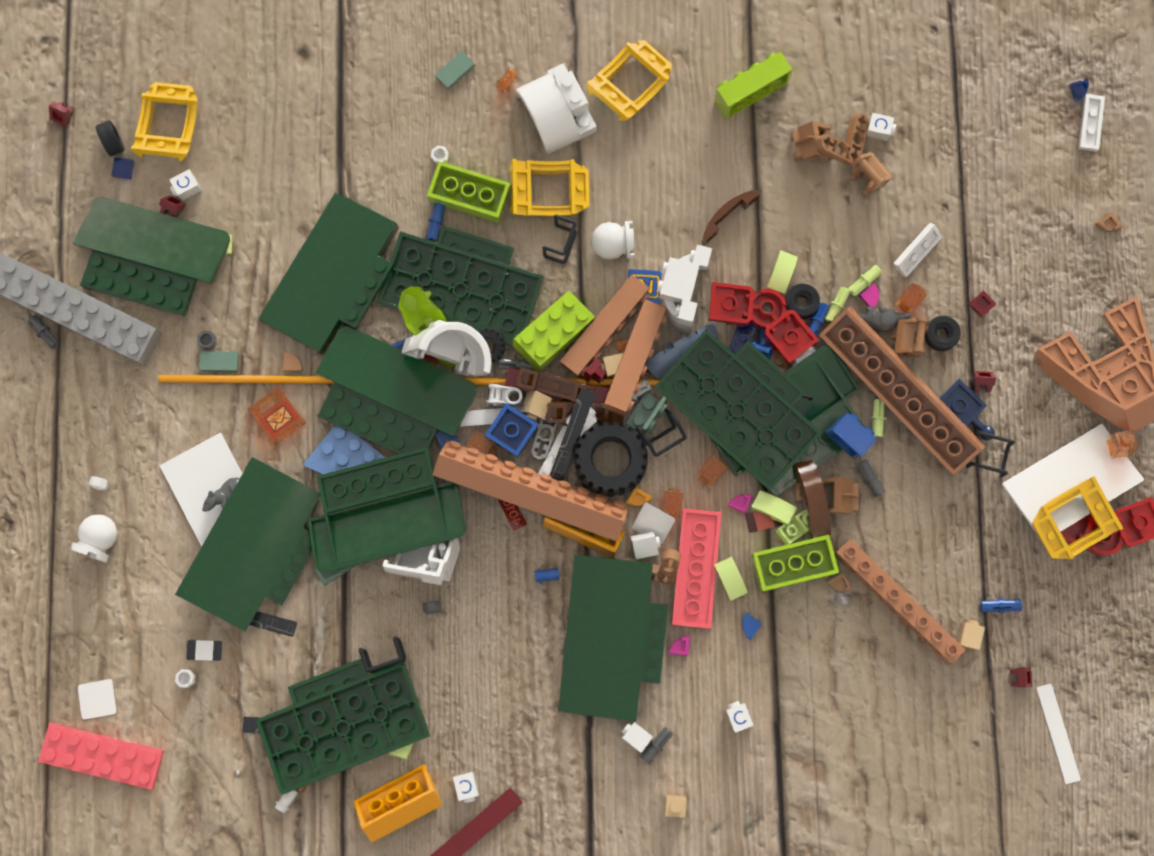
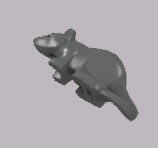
[857,307,911,332]
[202,477,240,512]

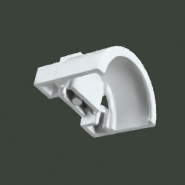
[515,63,597,155]
[657,245,712,334]
[401,320,491,378]
[383,538,460,585]

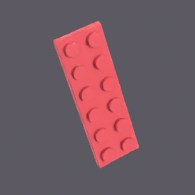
[672,508,722,629]
[38,723,164,790]

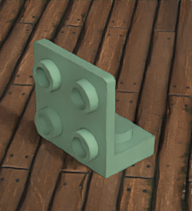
[625,392,667,435]

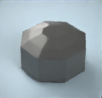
[197,331,217,350]
[422,601,442,614]

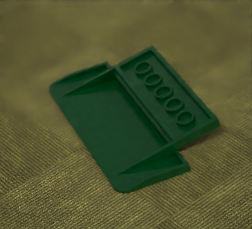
[72,197,230,317]
[315,326,477,454]
[709,345,865,497]
[308,447,466,573]

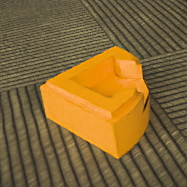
[625,487,652,507]

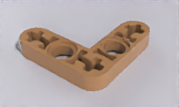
[815,113,869,166]
[623,549,681,584]

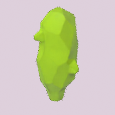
[398,286,456,370]

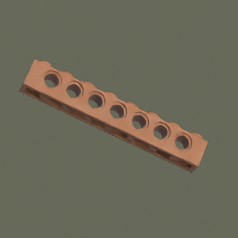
[834,539,965,665]

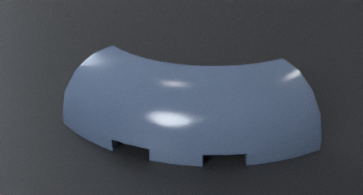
[645,323,718,379]

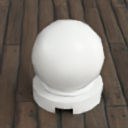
[591,221,634,260]
[70,515,117,563]

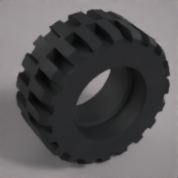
[574,421,648,497]

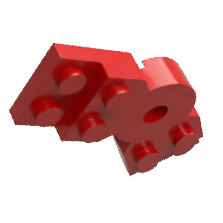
[708,282,819,365]
[1061,497,1154,556]

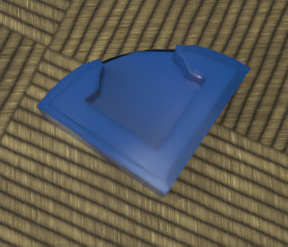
[742,612,762,640]

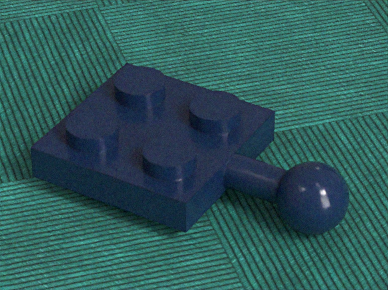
[939,379,995,441]

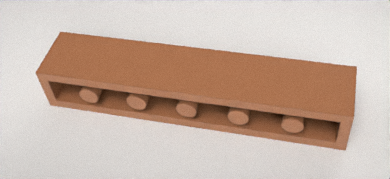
[560,274,650,378]
[603,299,667,416]

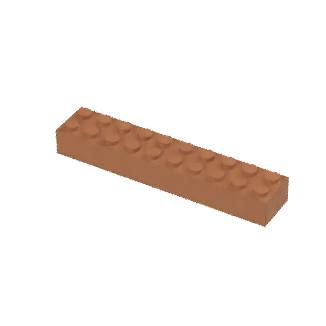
[820,307,985,475]
[432,441,629,541]

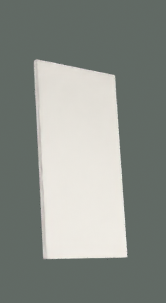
[1001,424,1144,532]
[160,433,242,547]

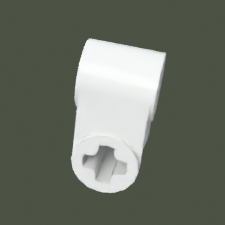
[486,384,524,407]

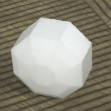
[431,146,449,165]
[89,476,110,490]
[175,669,196,688]

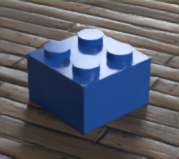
[485,403,539,459]
[825,413,877,459]

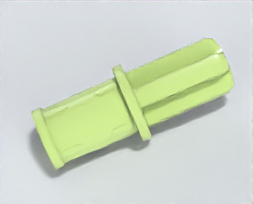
[848,265,883,297]
[824,287,850,323]
[871,399,886,437]

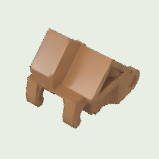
[790,121,833,162]
[849,152,893,196]
[890,317,929,358]
[821,477,859,515]

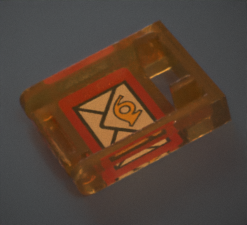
[248,386,306,445]

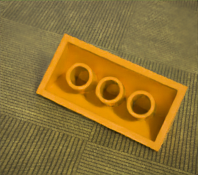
[543,516,625,558]

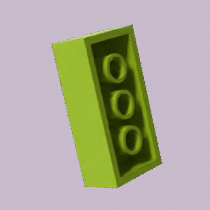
[714,51,793,120]
[427,161,511,224]
[512,291,595,371]
[751,535,839,593]

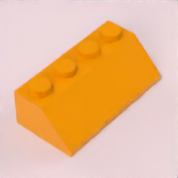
[354,764,443,842]

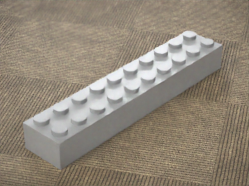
[0,252,162,366]

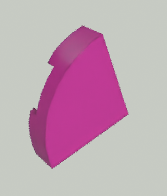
[859,283,879,308]
[727,494,753,514]
[668,636,690,656]

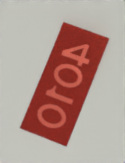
[498,499,527,531]

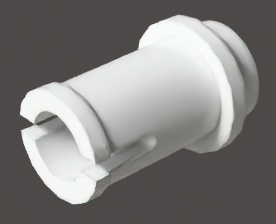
[631,379,652,401]
[275,790,298,813]

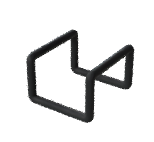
[542,215,577,264]
[635,409,687,457]
[966,431,1015,477]
[359,636,406,673]

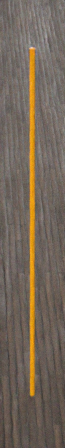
[158,375,661,387]

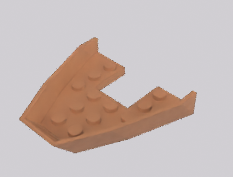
[1034,296,1154,434]

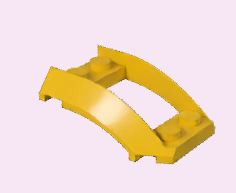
[586,40,672,121]
[131,82,198,162]
[509,159,590,216]
[1032,476,1123,559]

